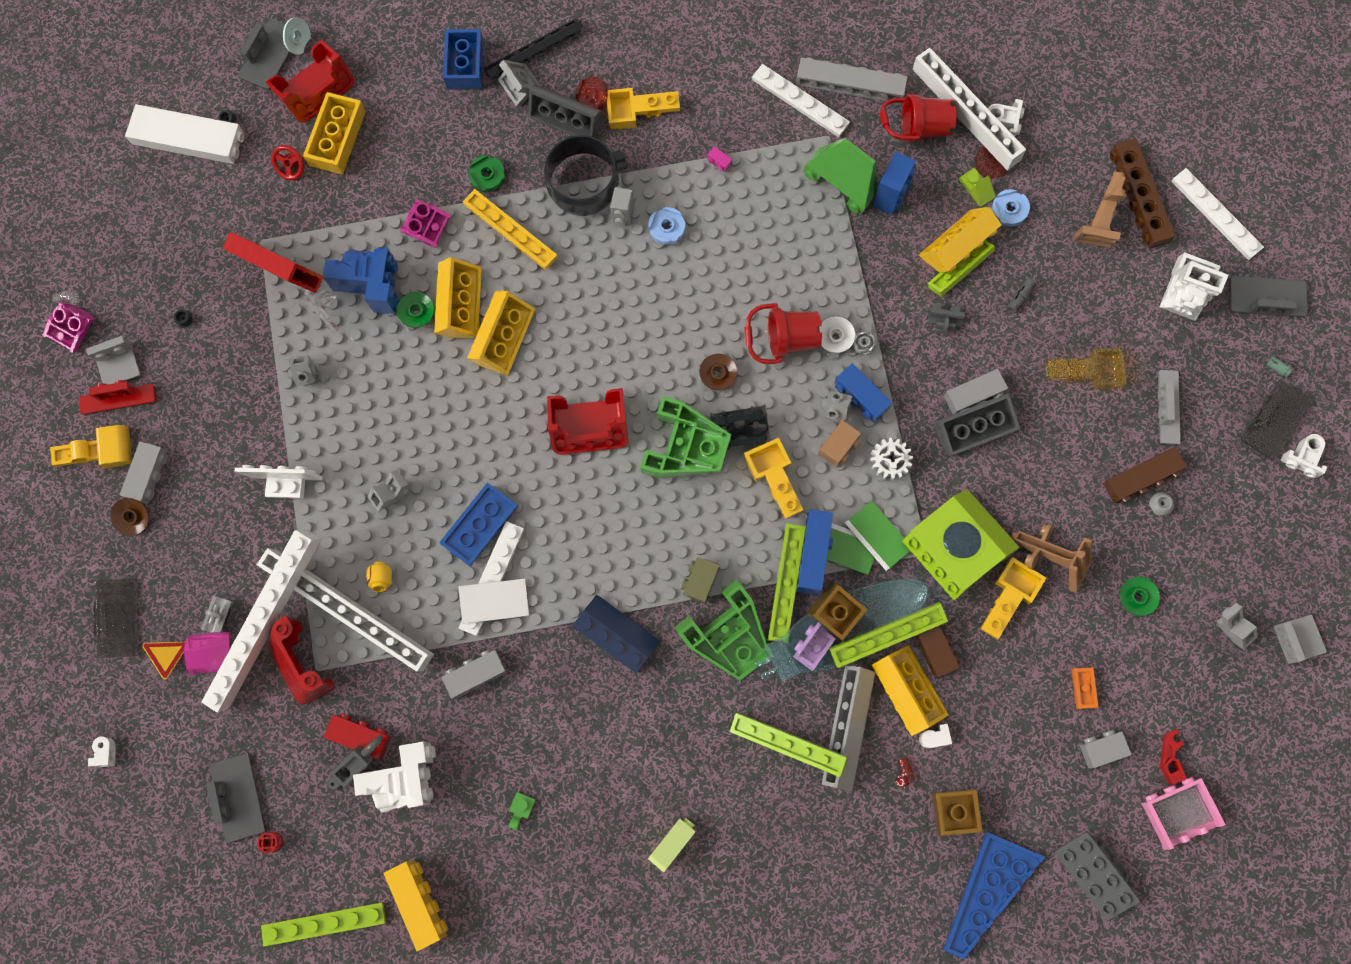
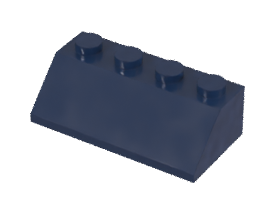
[572,595,660,673]

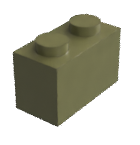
[681,557,719,604]

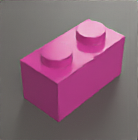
[707,146,732,172]

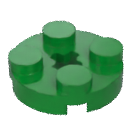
[468,156,505,193]

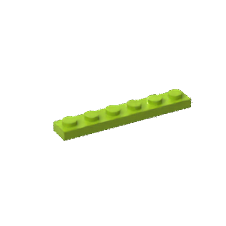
[767,523,806,643]
[829,602,948,668]
[730,713,849,777]
[261,902,386,947]

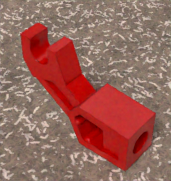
[1159,729,1187,784]

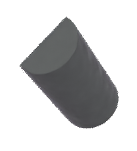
[528,84,603,138]
[935,393,1021,457]

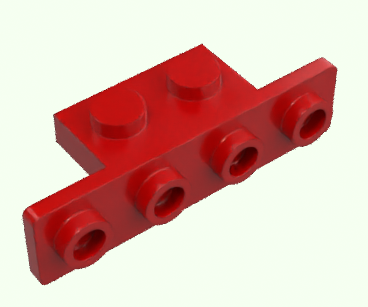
[79,380,156,415]

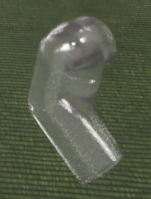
[52,290,81,305]

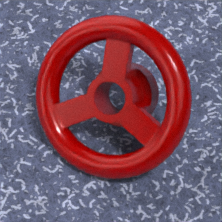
[271,145,304,180]

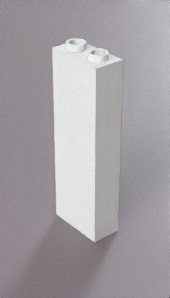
[125,104,245,164]

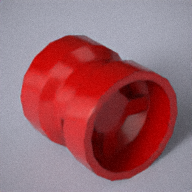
[257,832,283,853]

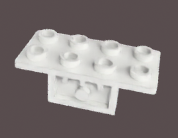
[234,465,323,499]

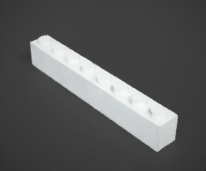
[913,48,1026,171]

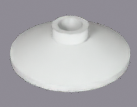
[819,317,855,353]

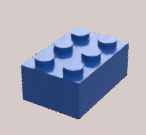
[443,29,484,89]
[873,151,916,215]

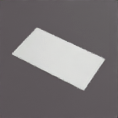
[458,579,529,624]

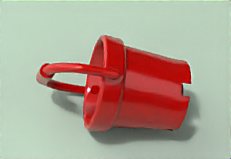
[879,94,956,143]
[744,303,822,364]

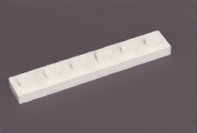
[752,64,850,137]
[1171,168,1264,260]
[458,521,525,637]

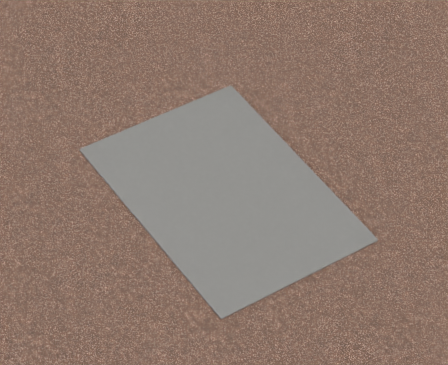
[260,136,921,671]

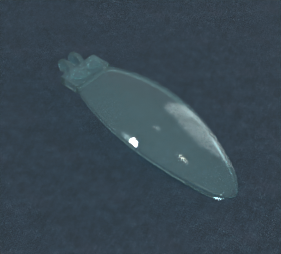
[755,578,929,683]

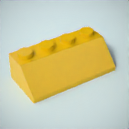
[919,207,1001,272]
[434,257,482,338]
[467,291,536,375]
[872,645,949,736]

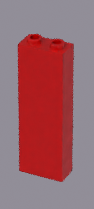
[223,232,324,293]

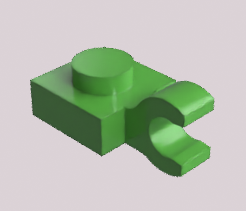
[508,792,536,830]

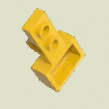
[606,88,680,130]
[50,425,132,469]
[744,438,803,520]
[980,557,1046,639]

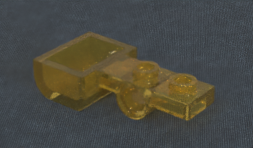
[1046,348,1126,389]

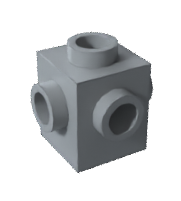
[288,354,318,386]
[821,391,852,422]

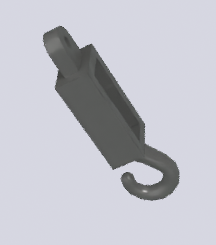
[327,735,383,790]

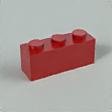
[323,713,392,759]

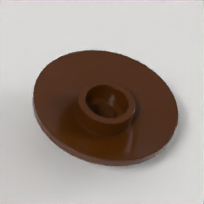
[699,354,737,390]
[110,498,149,535]

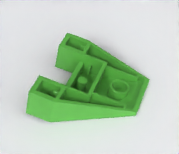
[803,138,877,215]
[640,396,731,478]
[674,580,771,681]

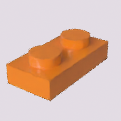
[1071,667,1098,709]

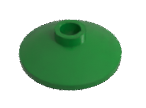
[397,292,434,328]
[1120,577,1160,616]

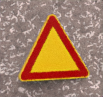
[143,642,185,680]

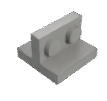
[498,60,541,107]

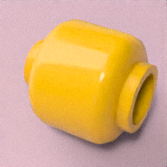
[366,561,392,592]

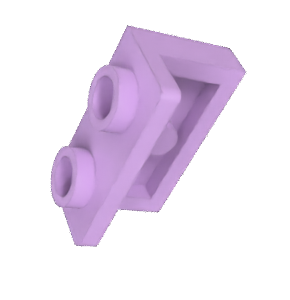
[793,622,836,671]

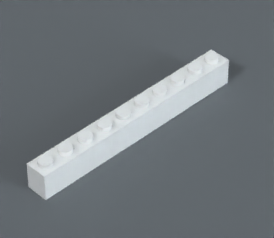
[202,529,321,713]
[257,548,434,672]

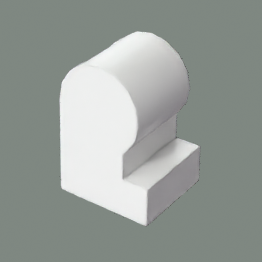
[919,724,952,748]
[88,737,116,767]

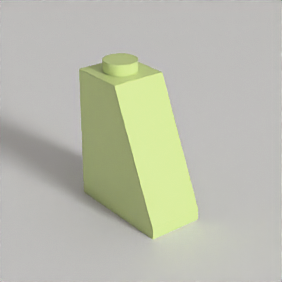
[648,818,696,872]

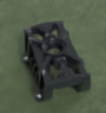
[710,404,769,450]

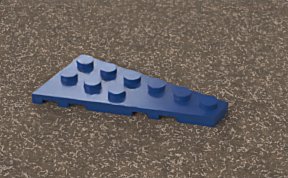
[943,832,1045,959]

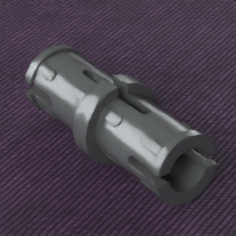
[1006,278,1036,314]

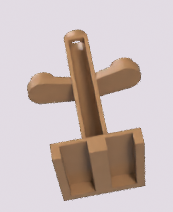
[1073,172,1127,248]
[1011,524,1092,593]

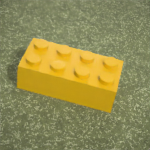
[303,92,366,175]
[383,860,448,951]

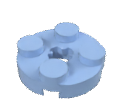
[992,189,1030,227]
[648,207,685,245]

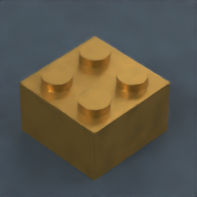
[807,582,868,641]
[932,790,982,836]

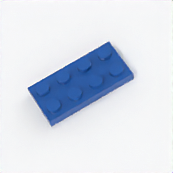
[439,482,518,567]

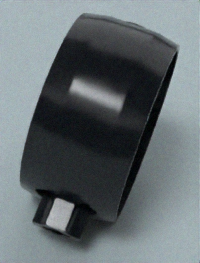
[544,135,628,216]

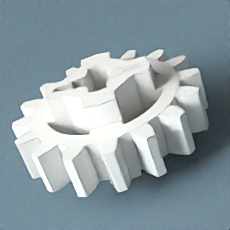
[870,438,913,480]

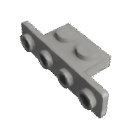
[1157,370,1181,445]

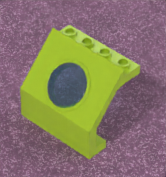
[902,489,1020,600]

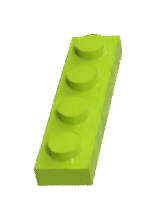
[928,240,995,297]

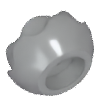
[853,332,877,354]
[1149,492,1174,516]

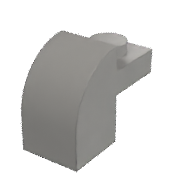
[368,470,409,512]
[1217,603,1258,650]

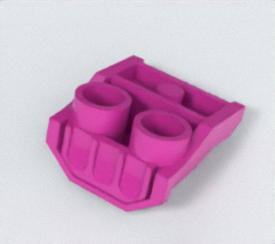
[400,199,451,248]
[42,302,94,353]
[184,632,231,675]

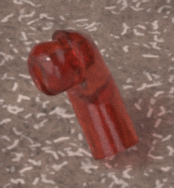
[896,757,913,788]

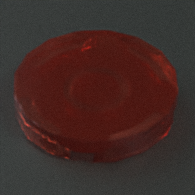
[575,76,608,110]
[975,146,1008,179]

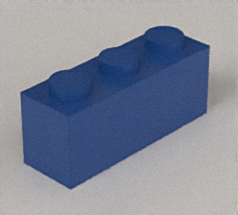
[834,363,893,423]

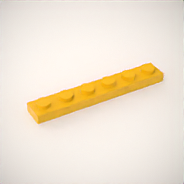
[463,189,558,270]

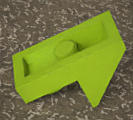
[959,168,996,207]

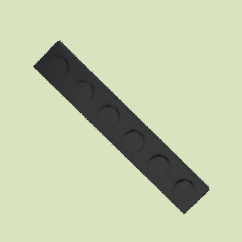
[484,18,583,78]

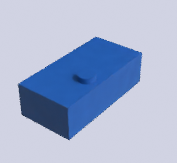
[796,509,833,596]

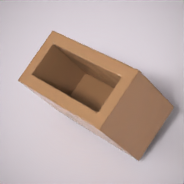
[818,420,861,468]

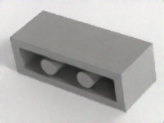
[944,369,1008,414]
[120,441,168,505]
[441,649,508,700]

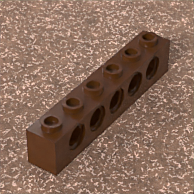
[1110,138,1175,249]

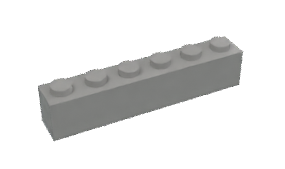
[796,57,907,104]
[822,665,875,792]

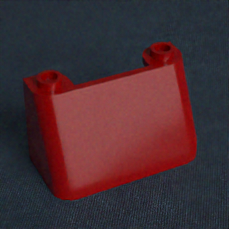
[265,40,354,122]
[547,388,628,455]
[267,616,336,704]

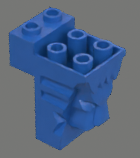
[323,247,400,314]

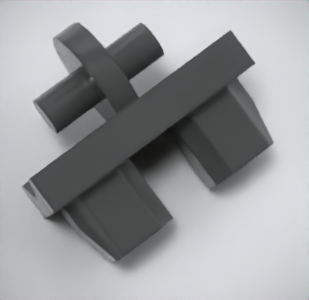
[927,303,965,333]

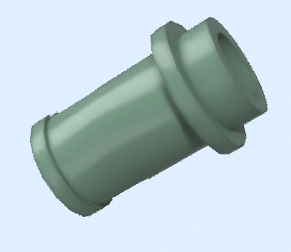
[1266,356,1293,378]

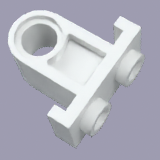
[988,99,1025,137]
[1280,434,1327,478]

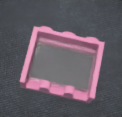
[1141,777,1225,850]

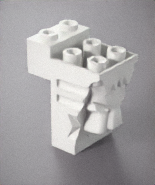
[1159,252,1228,321]
[353,742,436,813]

